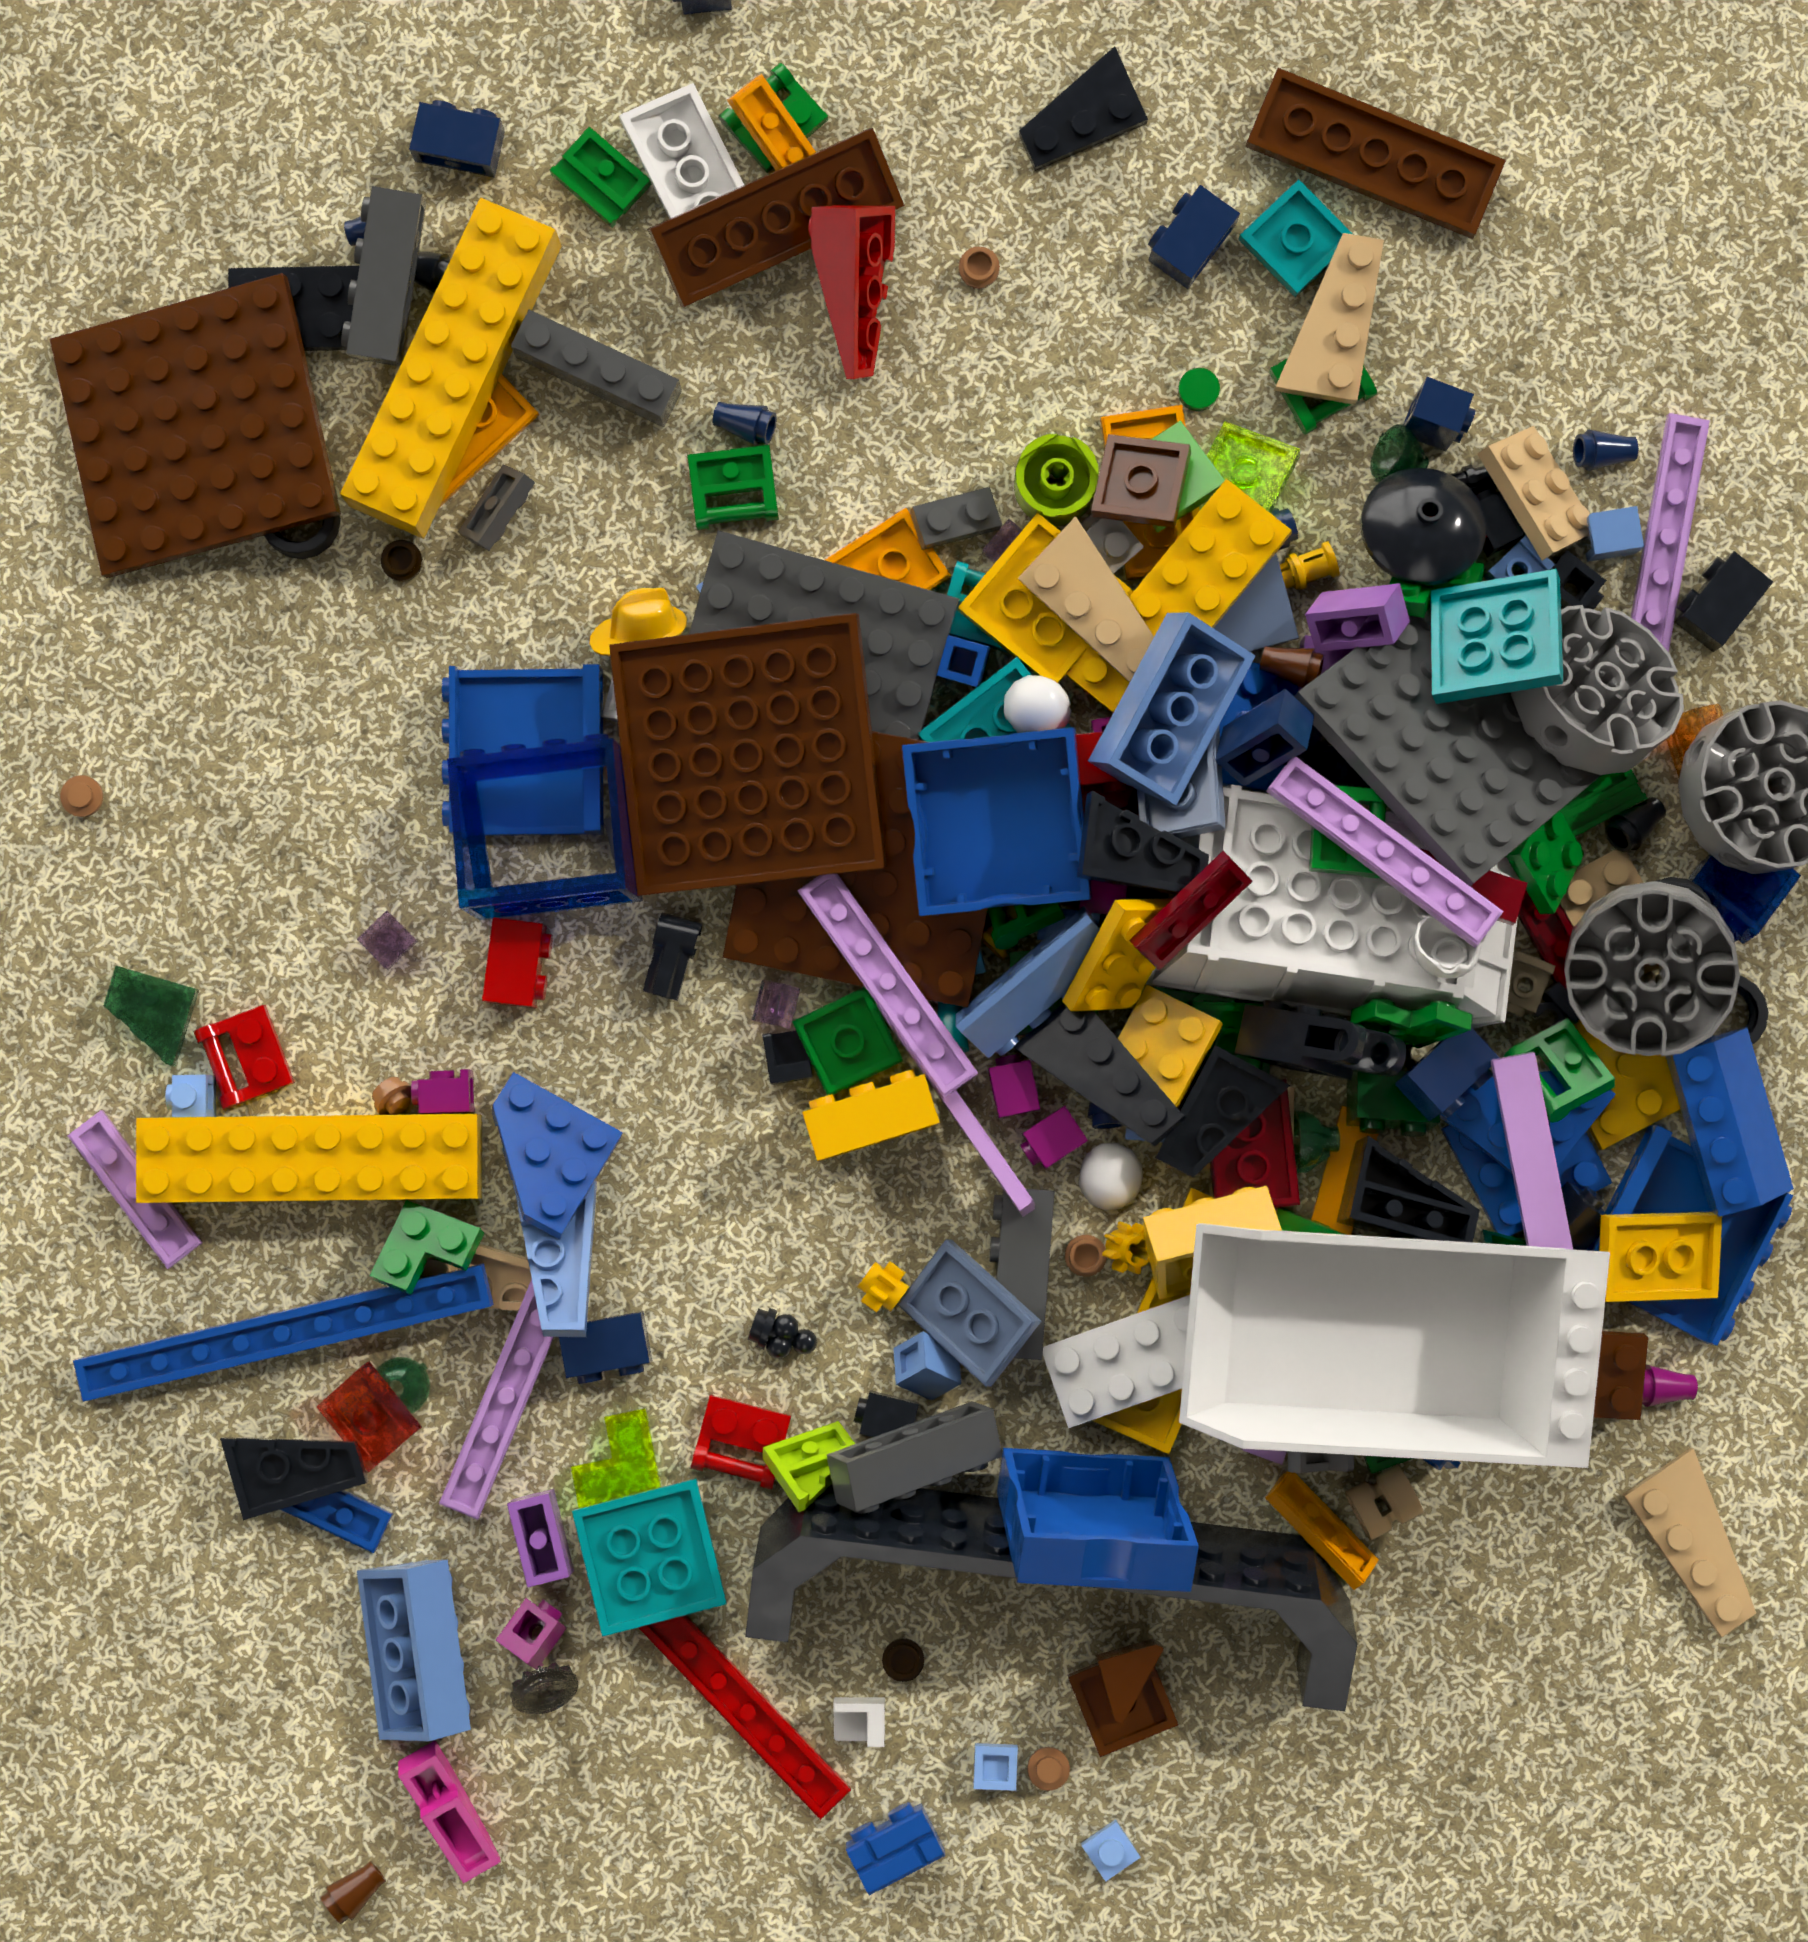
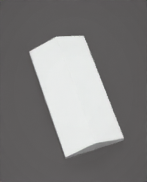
[619,83,744,219]

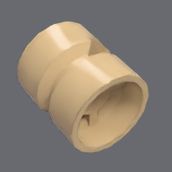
[1345,1464,1424,1541]

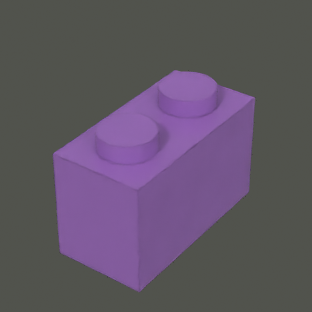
[1305,583,1410,652]
[507,1488,574,1588]

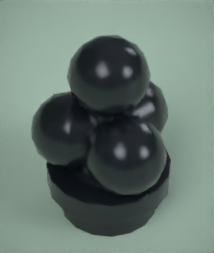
[747,1308,817,1359]

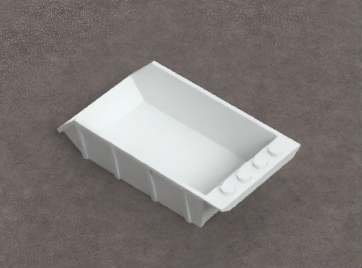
[1135,784,1520,1026]
[1179,1223,1610,1468]

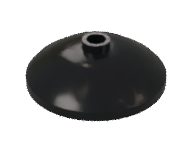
[1360,468,1487,585]

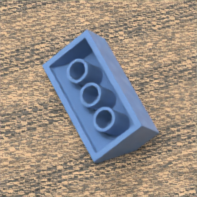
[1088,612,1255,805]
[955,906,1101,1058]
[357,1559,471,1741]

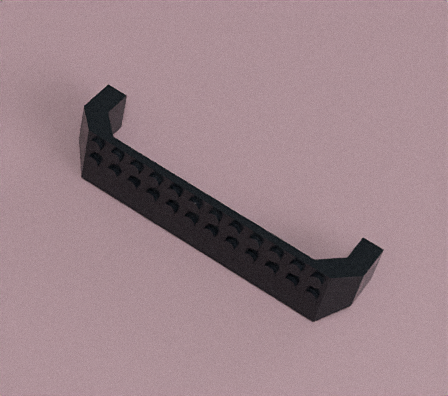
[745,1484,1358,1712]

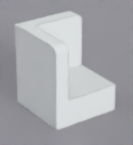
[833,1697,885,1747]

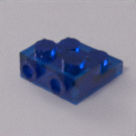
[1688,854,1801,944]

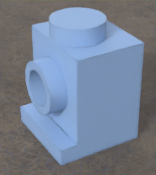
[165,1075,216,1117]

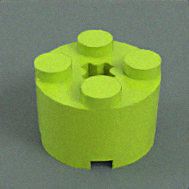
[1014,434,1099,526]

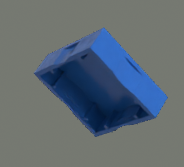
[902,727,1092,916]
[997,1448,1199,1592]

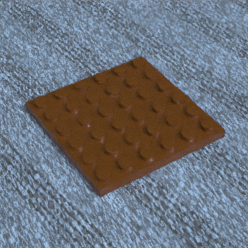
[50,273,341,578]
[609,613,887,896]
[722,731,988,1008]

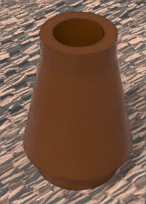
[1259,646,1324,688]
[320,1861,386,1924]

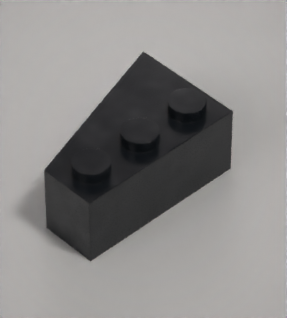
[1337,1136,1480,1243]

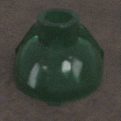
[1370,424,1429,483]
[1293,1110,1340,1173]
[368,1357,430,1420]

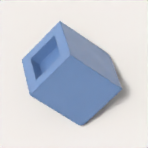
[1586,506,1644,562]
[893,1331,961,1400]

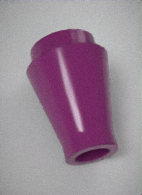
[1642,1365,1698,1407]

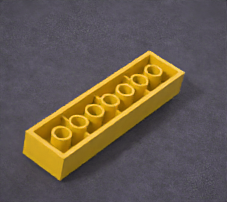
[340,197,562,539]
[136,1114,482,1203]

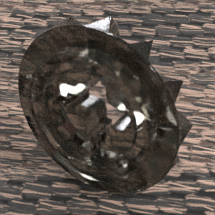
[510,1662,578,1714]

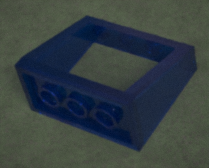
[447,734,643,920]

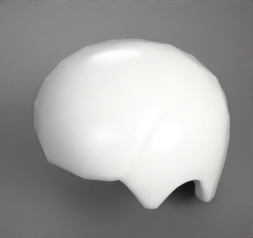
[1004,675,1071,733]
[1413,914,1482,978]
[1079,1143,1143,1211]

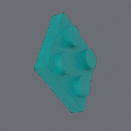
[1238,179,1354,298]

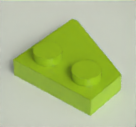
[763,1421,855,1512]

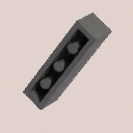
[341,186,427,366]
[511,309,682,427]
[989,1189,1055,1360]
[827,1401,1002,1514]

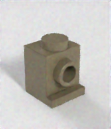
[1506,950,1555,1018]

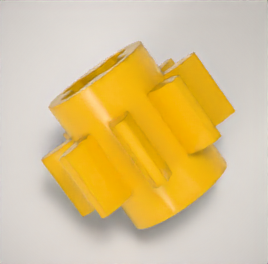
[1102,1221,1150,1275]
[857,1261,909,1313]

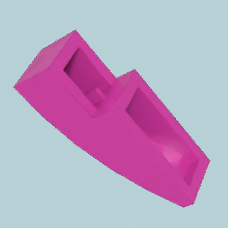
[398,1740,501,1884]

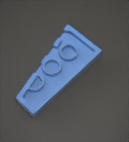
[513,1181,597,1337]

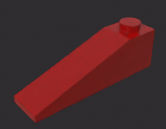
[808,205,895,379]

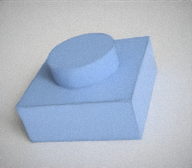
[973,1743,1018,1791]
[1081,1819,1141,1882]

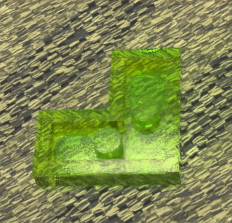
[571,1408,662,1508]

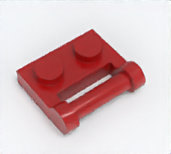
[193,1005,295,1110]
[690,1394,791,1490]

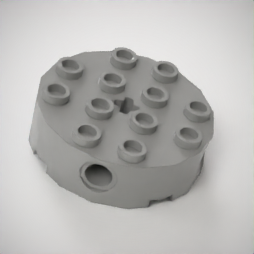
[1511,605,1684,775]
[1678,700,1808,874]
[1564,881,1740,1056]

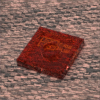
[317,1361,422,1473]

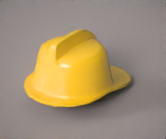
[589,588,687,656]

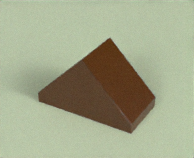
[1096,1639,1164,1725]

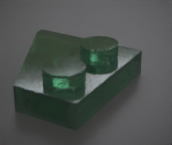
[103,966,199,1067]

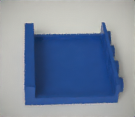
[442,664,604,836]
[1586,1125,1793,1346]

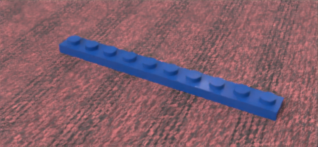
[73,1263,494,1402]

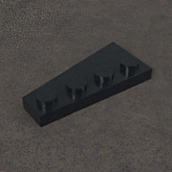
[1014,1003,1186,1147]

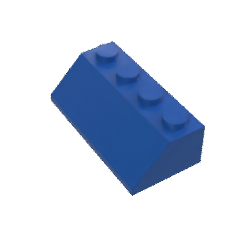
[1665,1027,1794,1217]

